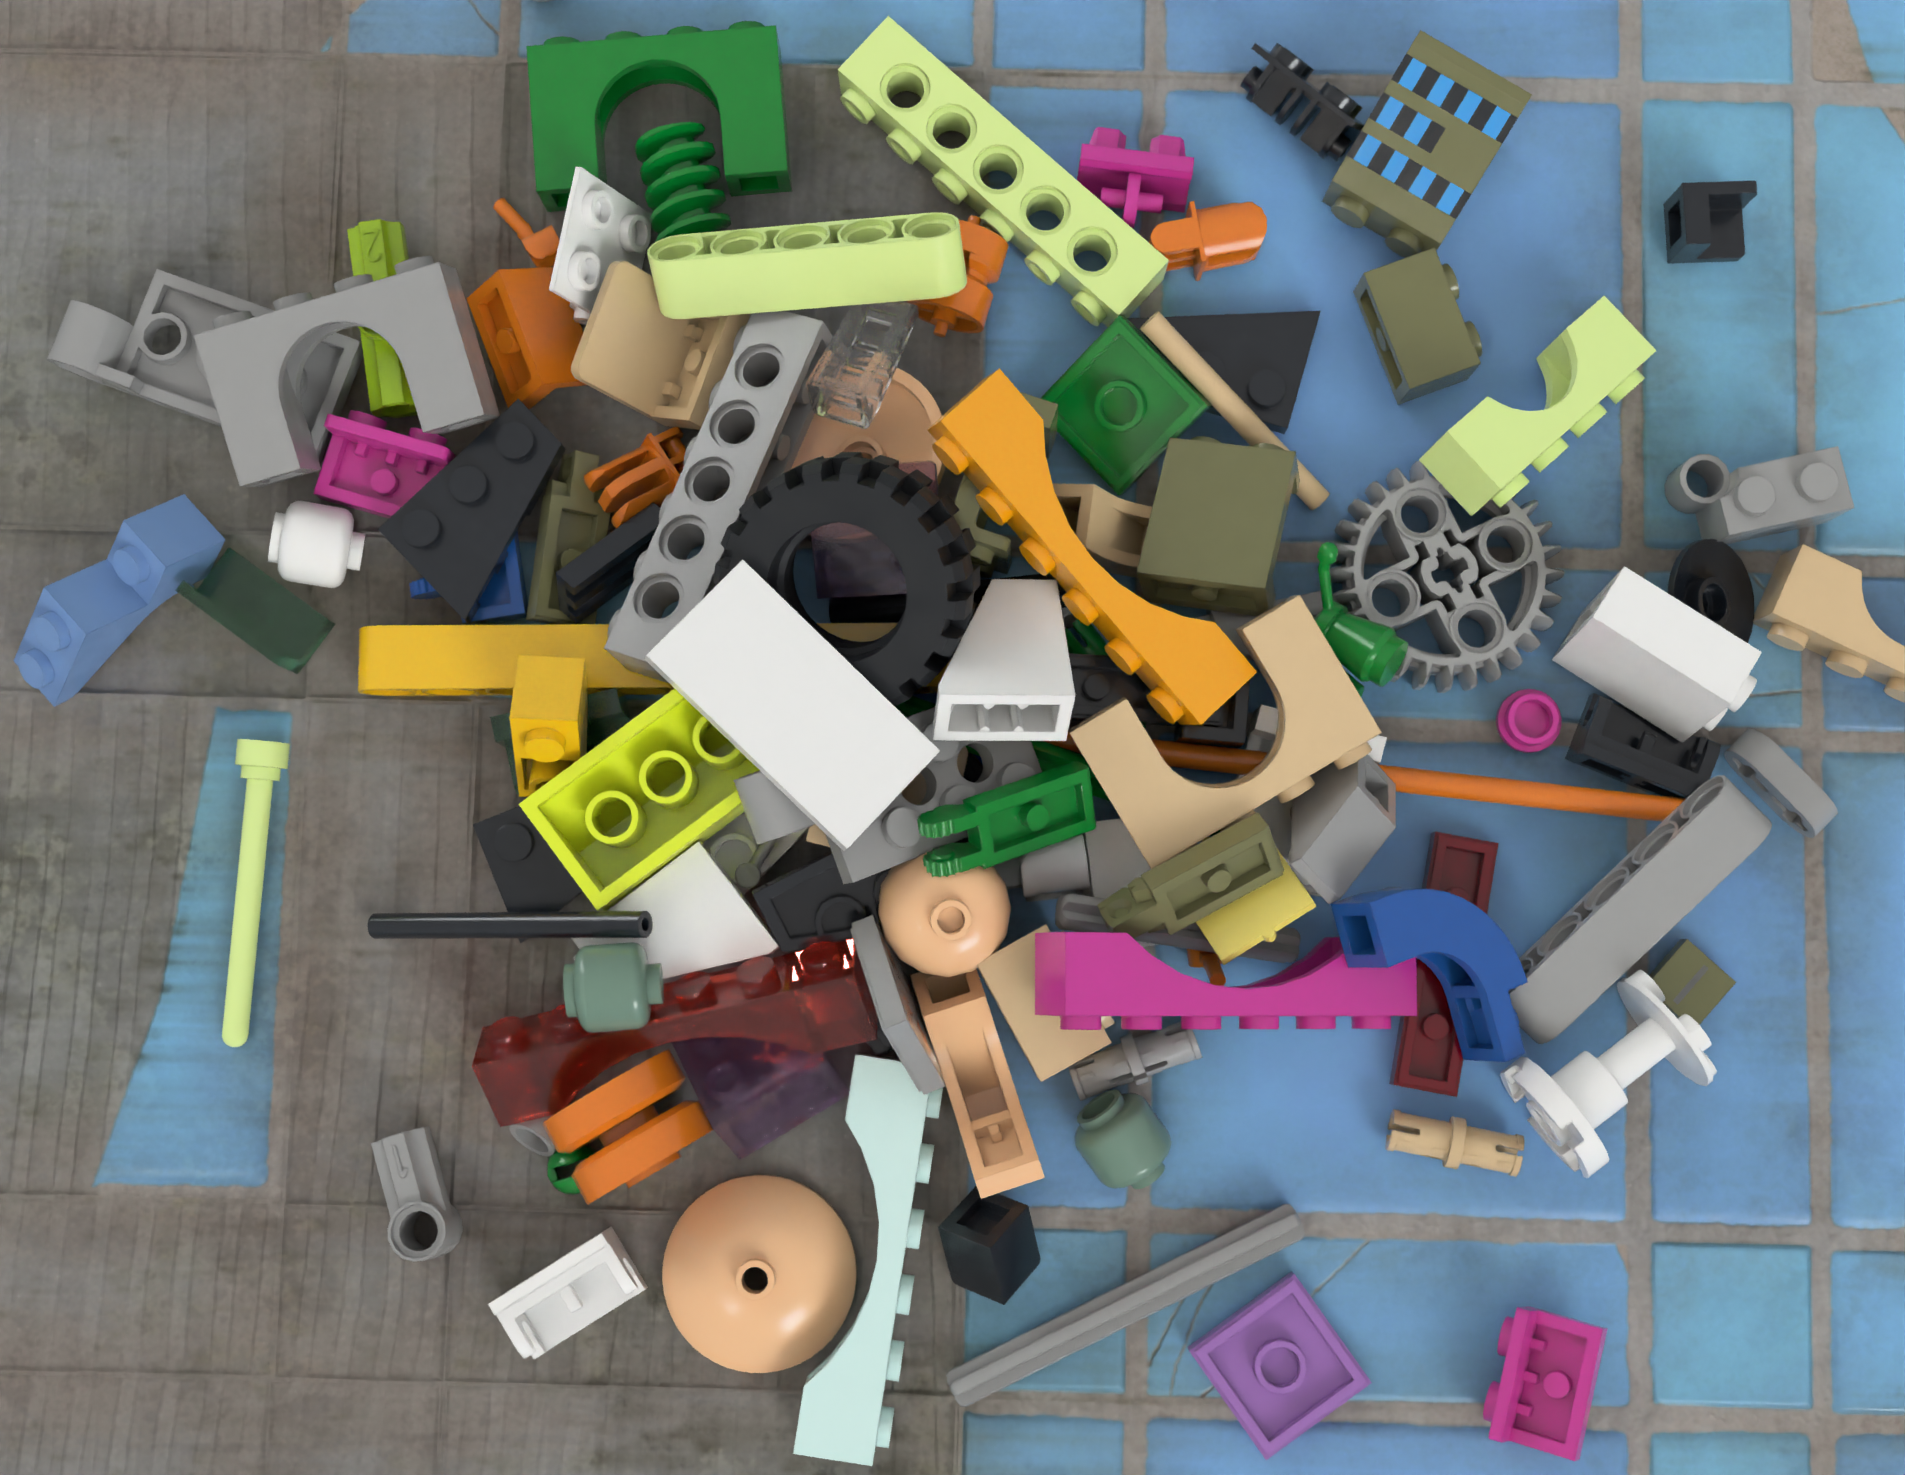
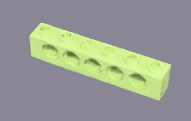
[838,16,1169,327]

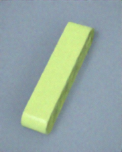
[647,212,967,319]

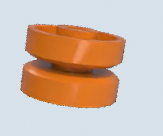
[542,1049,715,1205]

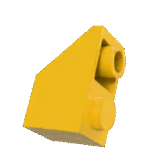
[509,655,588,797]

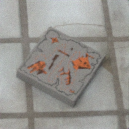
[850,915,945,1095]

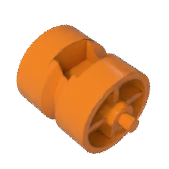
[906,215,1009,337]

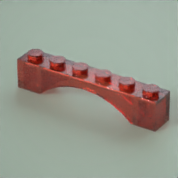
[472,938,878,1127]

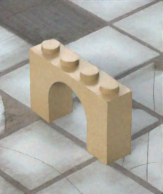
[1068,595,1382,869]

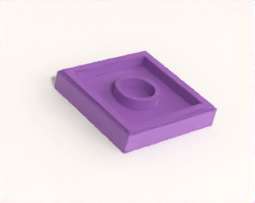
[1187,1271,1372,1460]

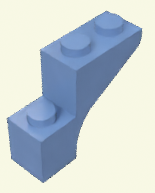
[14,494,225,707]

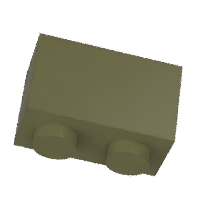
[1353,247,1482,405]

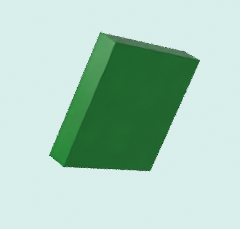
[1041,315,1211,495]

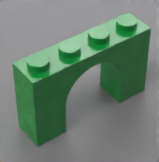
[526,21,792,212]

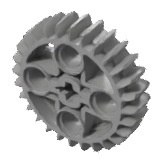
[1330,461,1565,693]

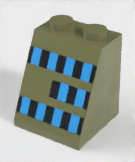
[1322,30,1532,258]

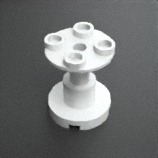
[1500,970,1717,1178]

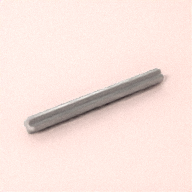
[946,1204,1305,1407]

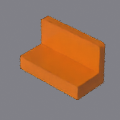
[466,267,586,409]

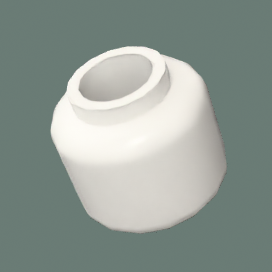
[268,501,366,588]

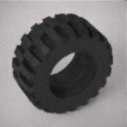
[714,452,980,706]

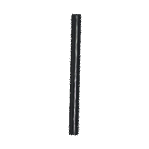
[367,911,653,939]

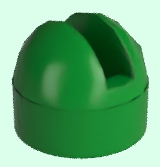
[547,1144,597,1195]

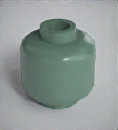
[563,942,664,1033]
[1074,1089,1171,1189]

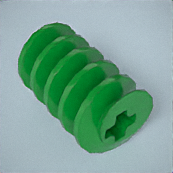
[634,122,731,242]

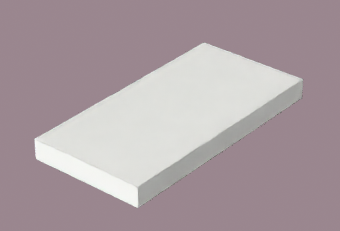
[645,560,940,851]

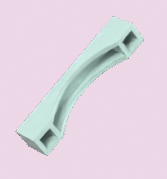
[793,1052,943,1466]

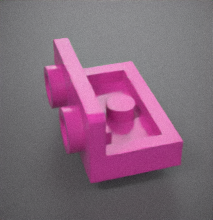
[313,410,456,518]
[1483,1306,1608,1461]

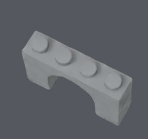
[193,256,500,487]

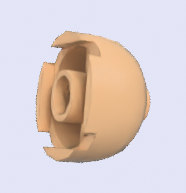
[878,853,1011,977]

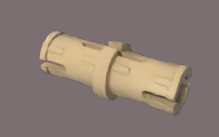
[1385,1109,1524,1177]

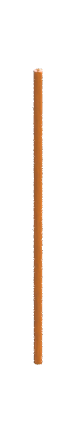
[1044,732,1686,822]

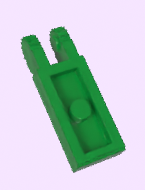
[917,760,1096,878]

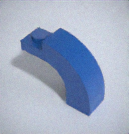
[1330,889,1528,1062]

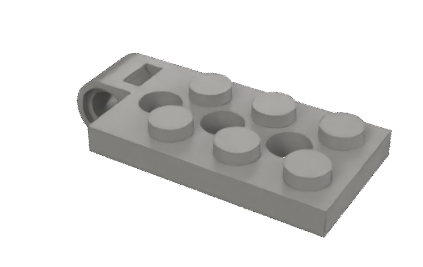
[47,269,363,462]
[733,707,1042,884]

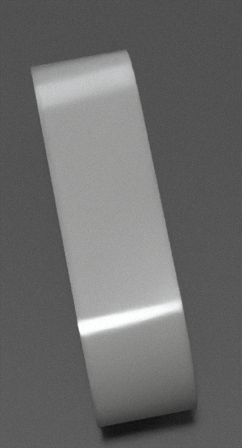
[1724,729,1838,838]

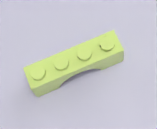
[1419,296,1656,516]

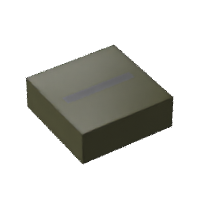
[1649,939,1736,1025]

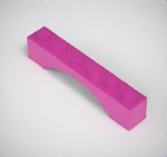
[1035,932,1417,1030]

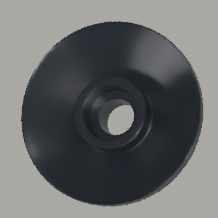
[1667,539,1754,643]

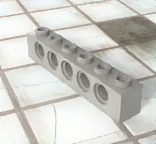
[604,311,842,684]

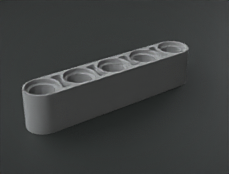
[1508,775,1772,1044]

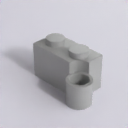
[1664,446,1854,544]

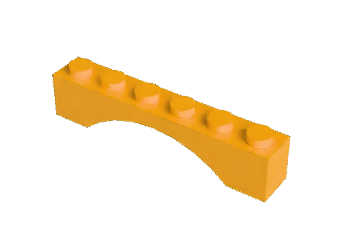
[927,368,1257,725]

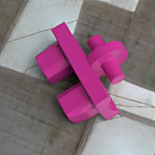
[1077,127,1194,229]

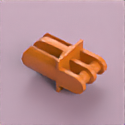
[1149,201,1267,281]
[584,426,686,529]

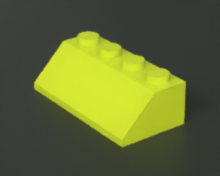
[519,688,759,911]

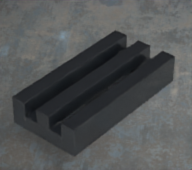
[556,502,660,624]

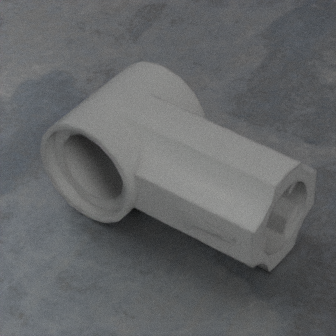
[371,1127,463,1262]

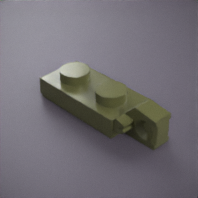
[526,450,610,625]
[1097,812,1284,939]

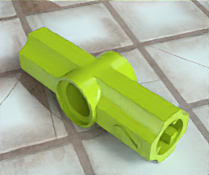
[347,219,417,418]

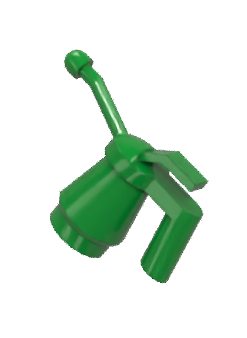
[1314,542,1408,697]

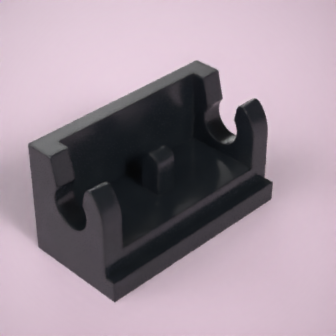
[1565,693,1721,798]

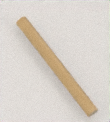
[1140,311,1330,510]

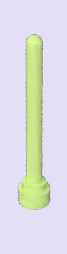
[222,739,290,1048]

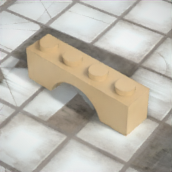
[1753,544,1905,703]

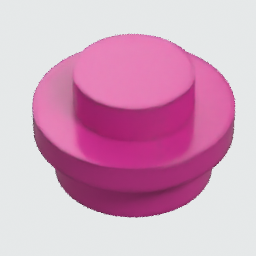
[1496,689,1562,753]

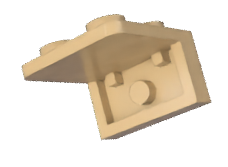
[571,261,751,430]

